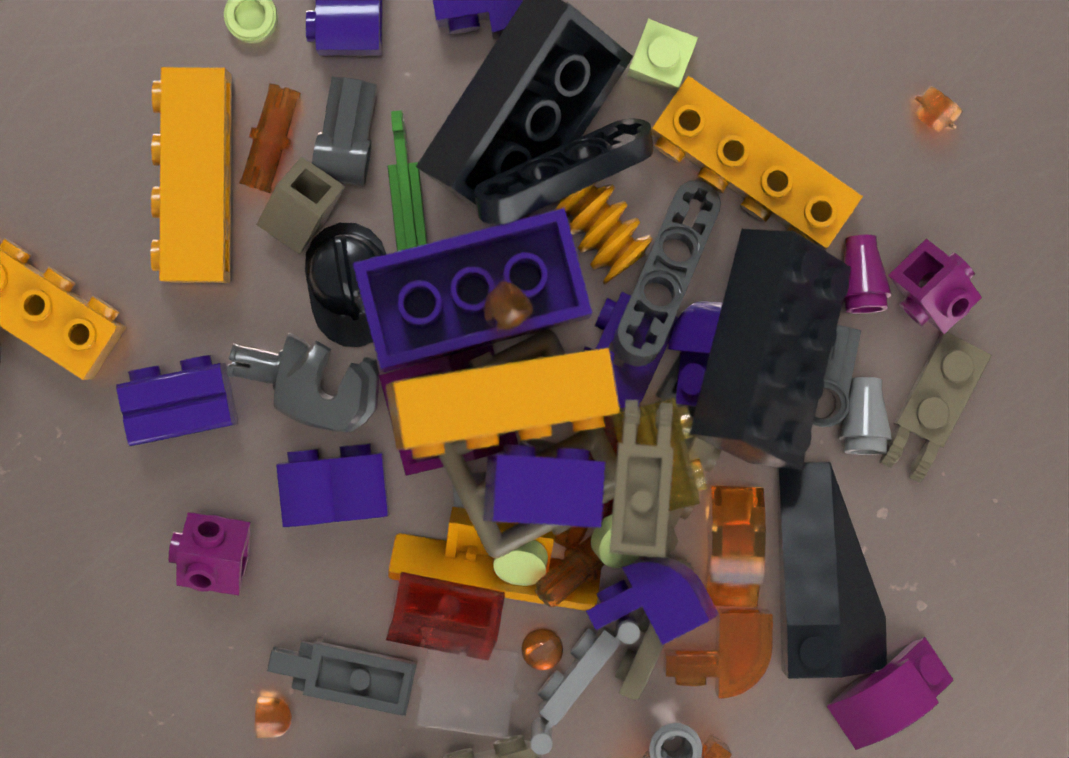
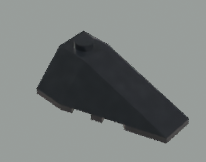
[777,462,887,679]

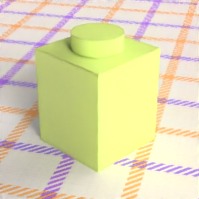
[627,19,698,94]

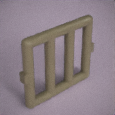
[439,330,617,558]

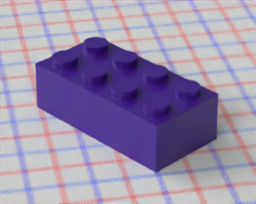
[353,208,593,373]

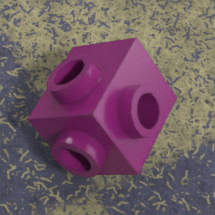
[888,239,982,334]
[168,512,251,596]

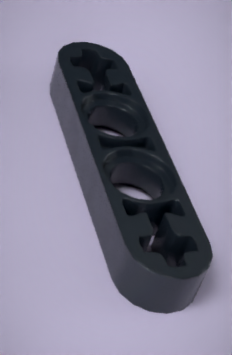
[474,118,654,224]

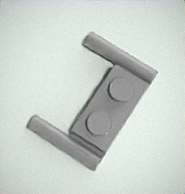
[531,612,640,755]

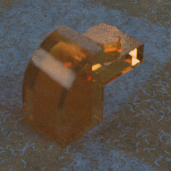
[705,486,766,608]
[663,608,773,699]

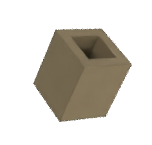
[256,156,345,254]

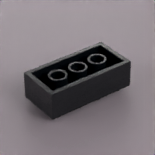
[416,0,634,222]
[689,229,851,470]

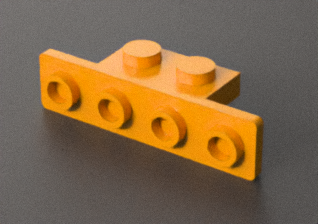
[388,507,601,611]

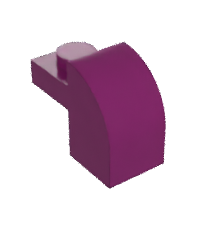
[827,637,954,750]

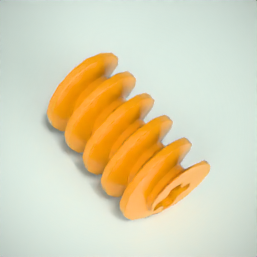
[554,184,653,285]

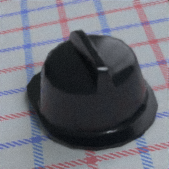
[305,222,386,347]

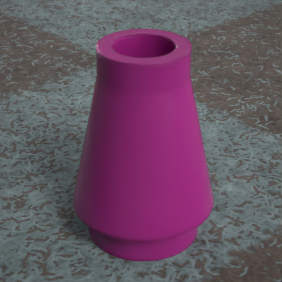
[843,234,892,314]

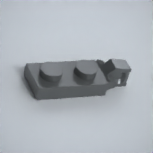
[267,641,417,716]

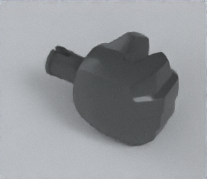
[227,332,379,432]

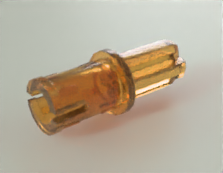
[535,535,605,607]

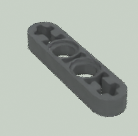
[613,180,721,367]

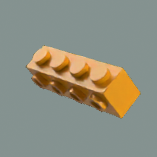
[151,67,232,283]
[651,76,863,250]
[0,238,127,380]
[386,348,620,459]

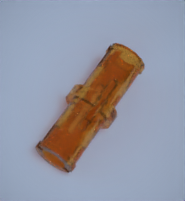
[239,83,301,194]

